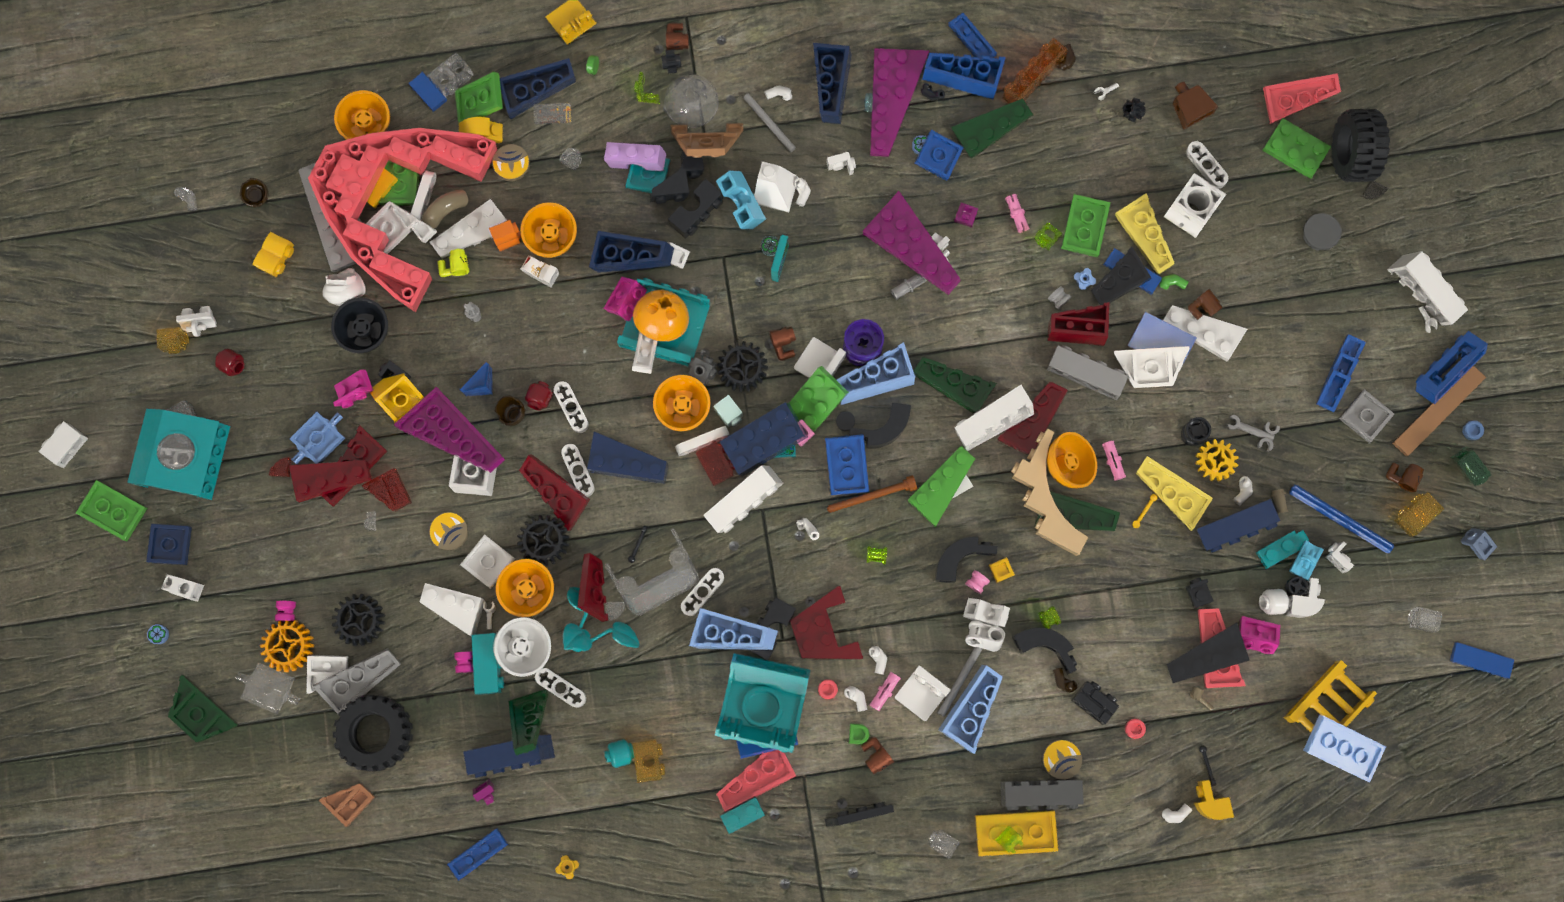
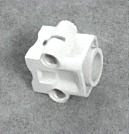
[1164,173,1226,238]

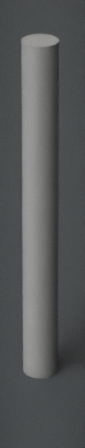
[743,93,796,152]
[937,647,982,717]

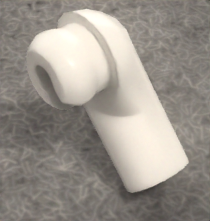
[796,518,819,540]

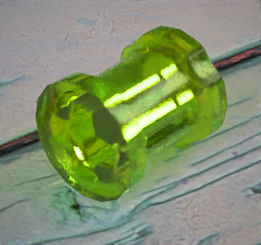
[866,546,887,565]

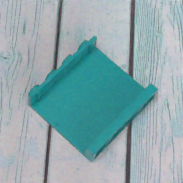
[617,278,711,367]

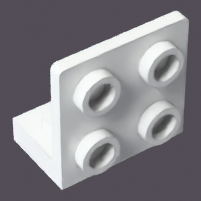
[794,337,846,378]
[895,665,950,721]

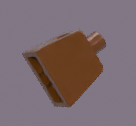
[1173,81,1218,130]

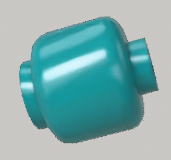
[604,739,635,768]

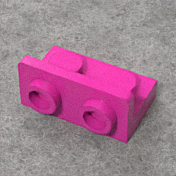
[603,277,647,321]
[333,370,373,408]
[1239,616,1281,654]

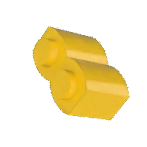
[253,232,294,277]

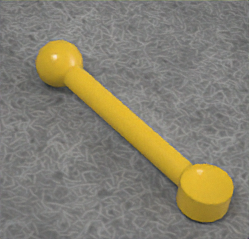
[1132,494,1158,528]

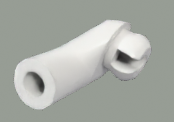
[764,85,792,101]
[794,178,811,207]
[1233,476,1253,506]
[869,646,887,675]
[844,686,867,712]
[1162,804,1192,823]

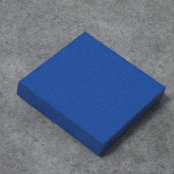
[914,130,964,181]

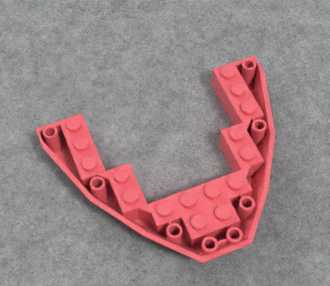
[308,128,497,312]

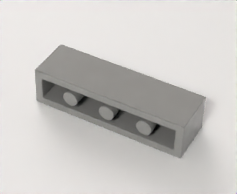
[1047,345,1129,400]

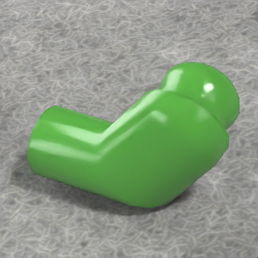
[1160,274,1189,289]

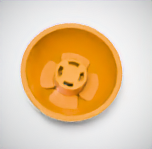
[334,90,390,140]
[520,203,577,258]
[633,290,689,341]
[653,375,710,431]
[1046,432,1097,488]
[496,559,554,617]

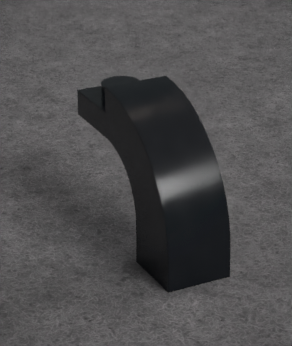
[849,403,911,449]
[935,537,998,583]
[1012,628,1077,675]

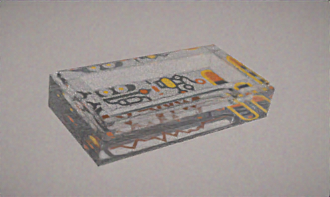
[534,103,572,124]

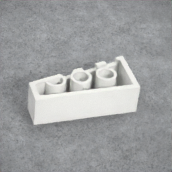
[1387,251,1468,326]
[954,385,1034,451]
[704,465,784,533]

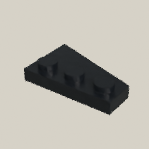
[1092,246,1152,305]
[824,802,894,827]

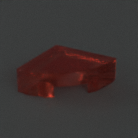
[269,457,291,477]

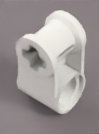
[965,621,1005,652]

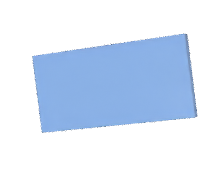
[1303,715,1386,782]

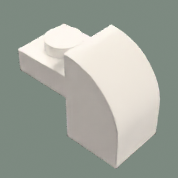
[1286,578,1325,618]
[963,598,1010,627]

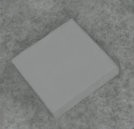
[1339,389,1394,443]

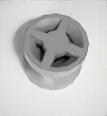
[1048,286,1071,310]

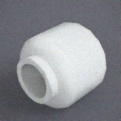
[1259,589,1290,615]

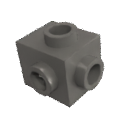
[688,354,717,386]

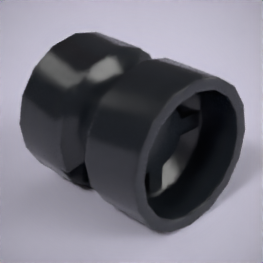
[1181,417,1211,446]

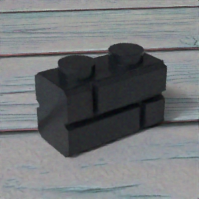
[1071,681,1119,725]

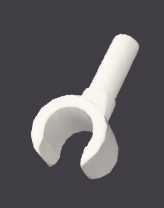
[1095,83,1119,100]
[1419,306,1437,333]
[483,601,496,629]

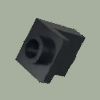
[378,360,411,380]
[1185,577,1214,609]

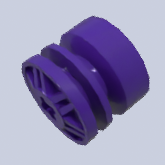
[843,319,884,367]

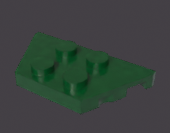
[168,675,239,743]

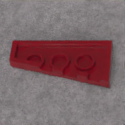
[998,381,1068,455]
[519,454,590,531]

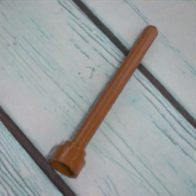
[827,475,917,513]

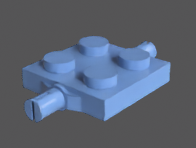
[290,412,345,464]

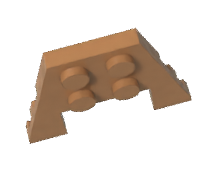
[671,123,743,158]

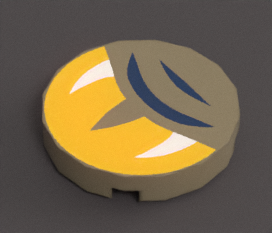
[492,144,530,181]
[429,512,468,551]
[1042,740,1082,780]

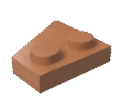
[319,783,375,827]

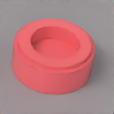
[818,680,838,699]
[1125,719,1146,739]

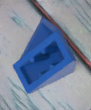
[460,362,493,396]

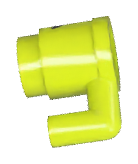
[437,249,470,277]

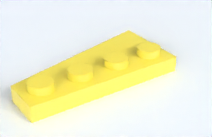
[1115,193,1175,275]
[1136,456,1213,531]

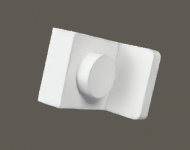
[827,152,856,175]
[667,242,690,269]
[1326,541,1354,573]

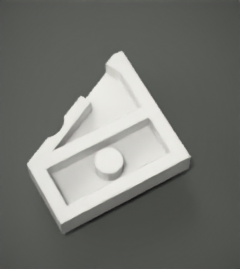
[307,655,348,694]

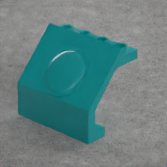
[715,653,811,753]

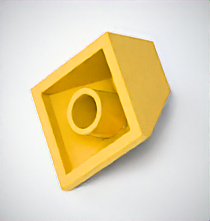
[370,373,424,423]

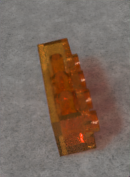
[1003,38,1068,104]

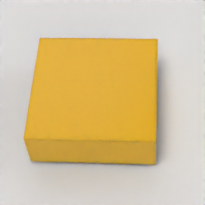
[989,557,1015,583]

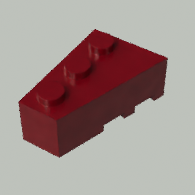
[1047,302,1110,346]

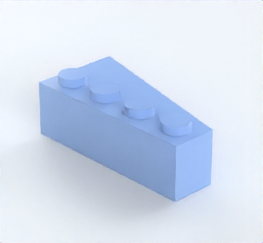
[837,342,915,405]
[689,608,778,650]
[938,665,1003,754]

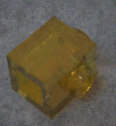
[156,327,189,354]

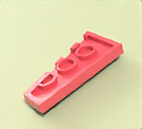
[1263,74,1341,124]
[1198,608,1246,688]
[716,750,796,813]

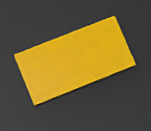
[975,811,1058,856]

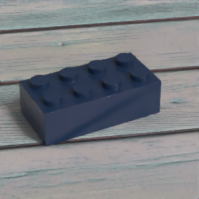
[720,402,808,476]

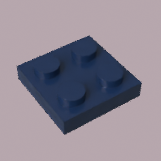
[146,524,192,565]

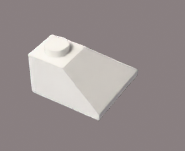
[754,162,798,212]

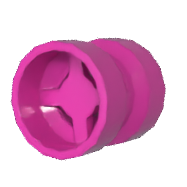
[275,601,296,622]
[454,652,473,673]

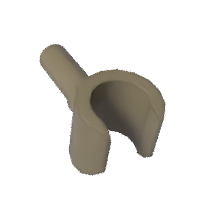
[1190,687,1214,711]

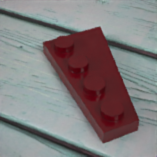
[322,425,387,507]
[289,460,372,503]

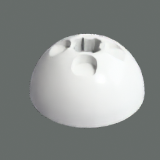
[493,618,551,677]

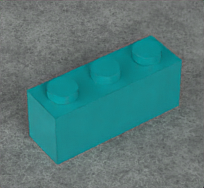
[472,633,504,695]

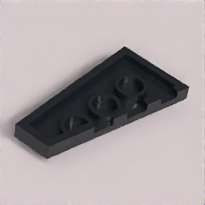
[1167,623,1250,683]

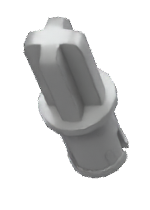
[890,274,927,300]
[464,302,481,322]

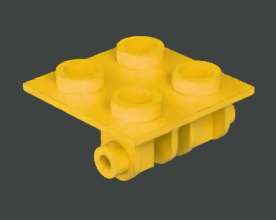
[546,0,596,44]

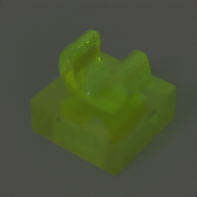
[995,826,1023,854]

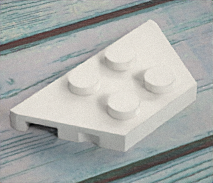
[1114,346,1189,388]

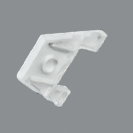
[366,201,437,254]

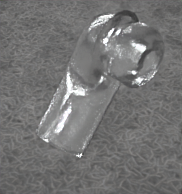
[174,187,197,211]

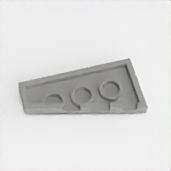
[313,648,401,714]

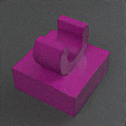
[954,203,978,228]
[473,779,494,806]

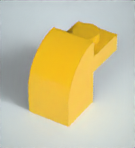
[459,117,503,144]
[1194,780,1234,820]

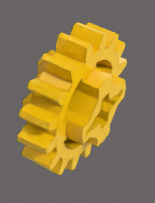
[1195,439,1239,482]

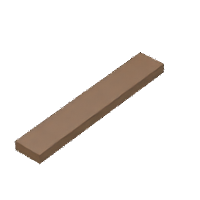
[1392,366,1486,457]

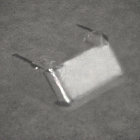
[605,528,699,616]

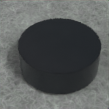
[836,411,855,431]

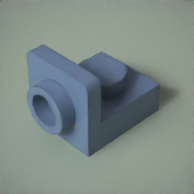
[1460,528,1497,560]

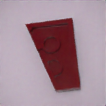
[578,553,609,622]

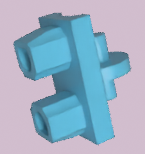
[1289,540,1324,581]

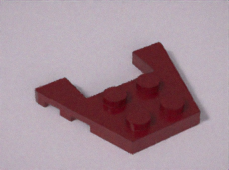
[790,586,863,660]

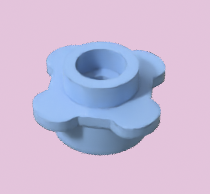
[1074,268,1096,290]

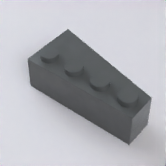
[1000,780,1084,810]

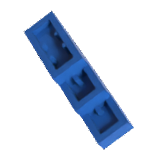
[1316,334,1366,412]

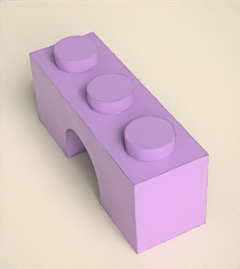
[604,142,666,171]

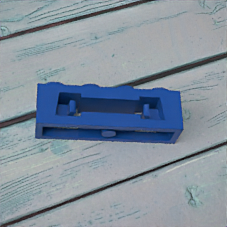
[1416,331,1488,405]

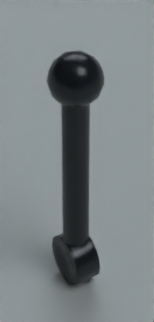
[628,525,648,563]
[1199,745,1216,786]

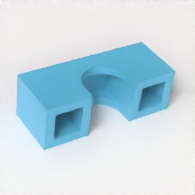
[716,171,766,229]

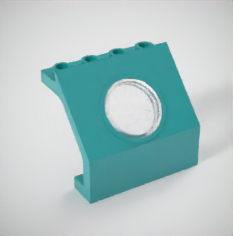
[127,409,230,500]

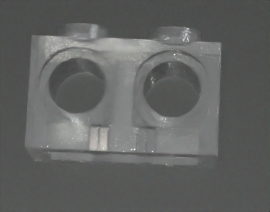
[428,52,473,97]

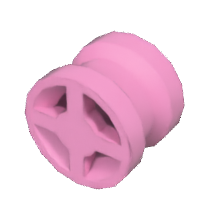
[965,570,990,594]

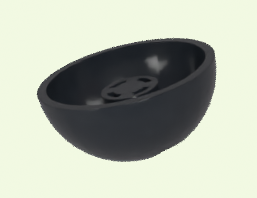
[331,298,389,354]

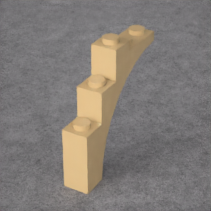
[1011,429,1088,556]

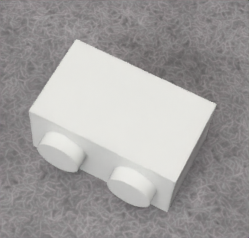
[39,421,88,468]

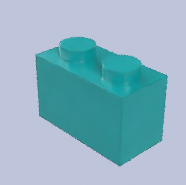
[720,797,765,834]

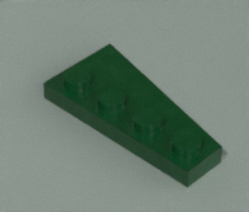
[951,98,1034,158]
[913,357,997,414]
[1034,491,1120,531]

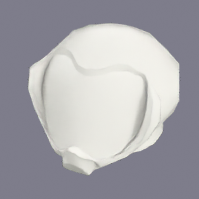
[323,268,366,306]

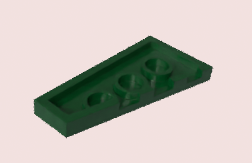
[508,689,548,755]

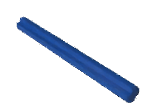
[1289,485,1394,553]

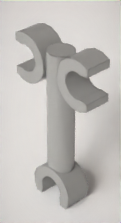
[1226,415,1280,452]

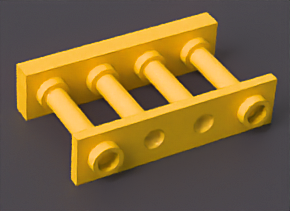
[1283,660,1377,732]

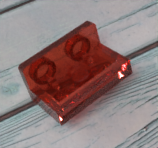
[695,440,735,486]

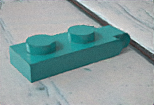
[1256,530,1309,569]

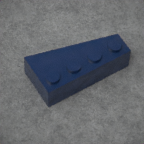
[813,43,852,124]
[500,58,576,119]
[589,231,674,273]
[587,432,668,484]
[1197,499,1280,553]
[463,734,555,778]

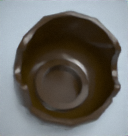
[239,178,269,208]
[495,395,525,427]

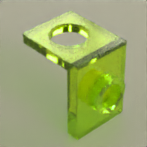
[634,71,660,104]
[1034,222,1062,251]

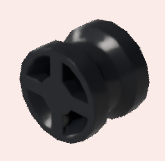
[1284,577,1308,596]

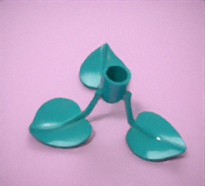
[563,587,640,652]

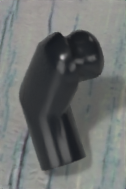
[921,83,945,101]

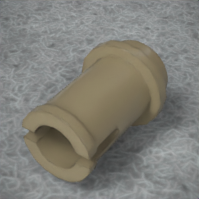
[1271,489,1289,514]

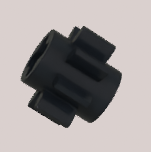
[661,50,681,74]
[1123,97,1146,122]

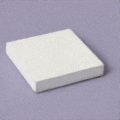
[460,535,515,589]

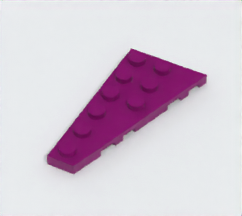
[870,48,929,157]
[862,191,961,295]
[394,387,505,473]

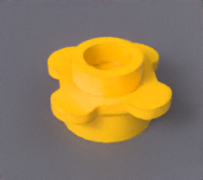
[556,855,579,879]

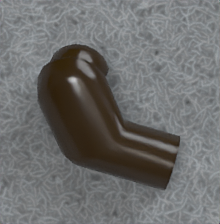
[1059,44,1076,71]
[1053,668,1078,693]

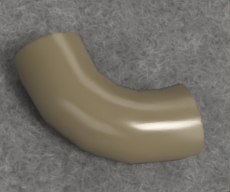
[421,189,468,228]

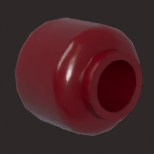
[215,348,245,376]
[525,381,553,411]

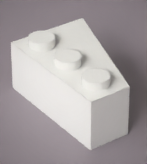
[420,583,485,636]

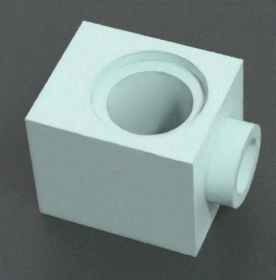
[713,395,743,427]

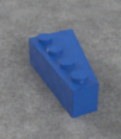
[922,53,1006,99]

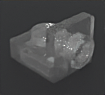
[928,829,960,860]

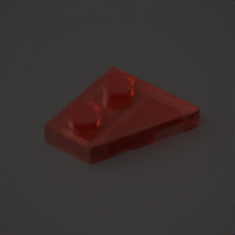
[362,468,412,512]

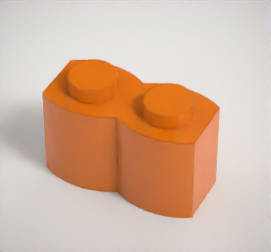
[489,220,522,252]

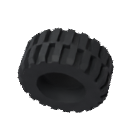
[1331,109,1390,182]
[333,695,413,771]

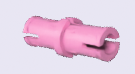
[1005,194,1030,233]
[1102,440,1126,481]
[869,672,901,712]

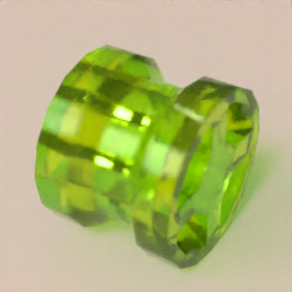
[1038,606,1061,629]

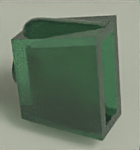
[1450,446,1492,486]

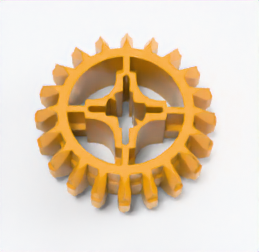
[260,620,314,672]

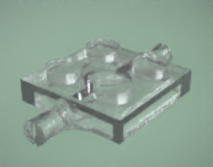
[236,663,300,715]

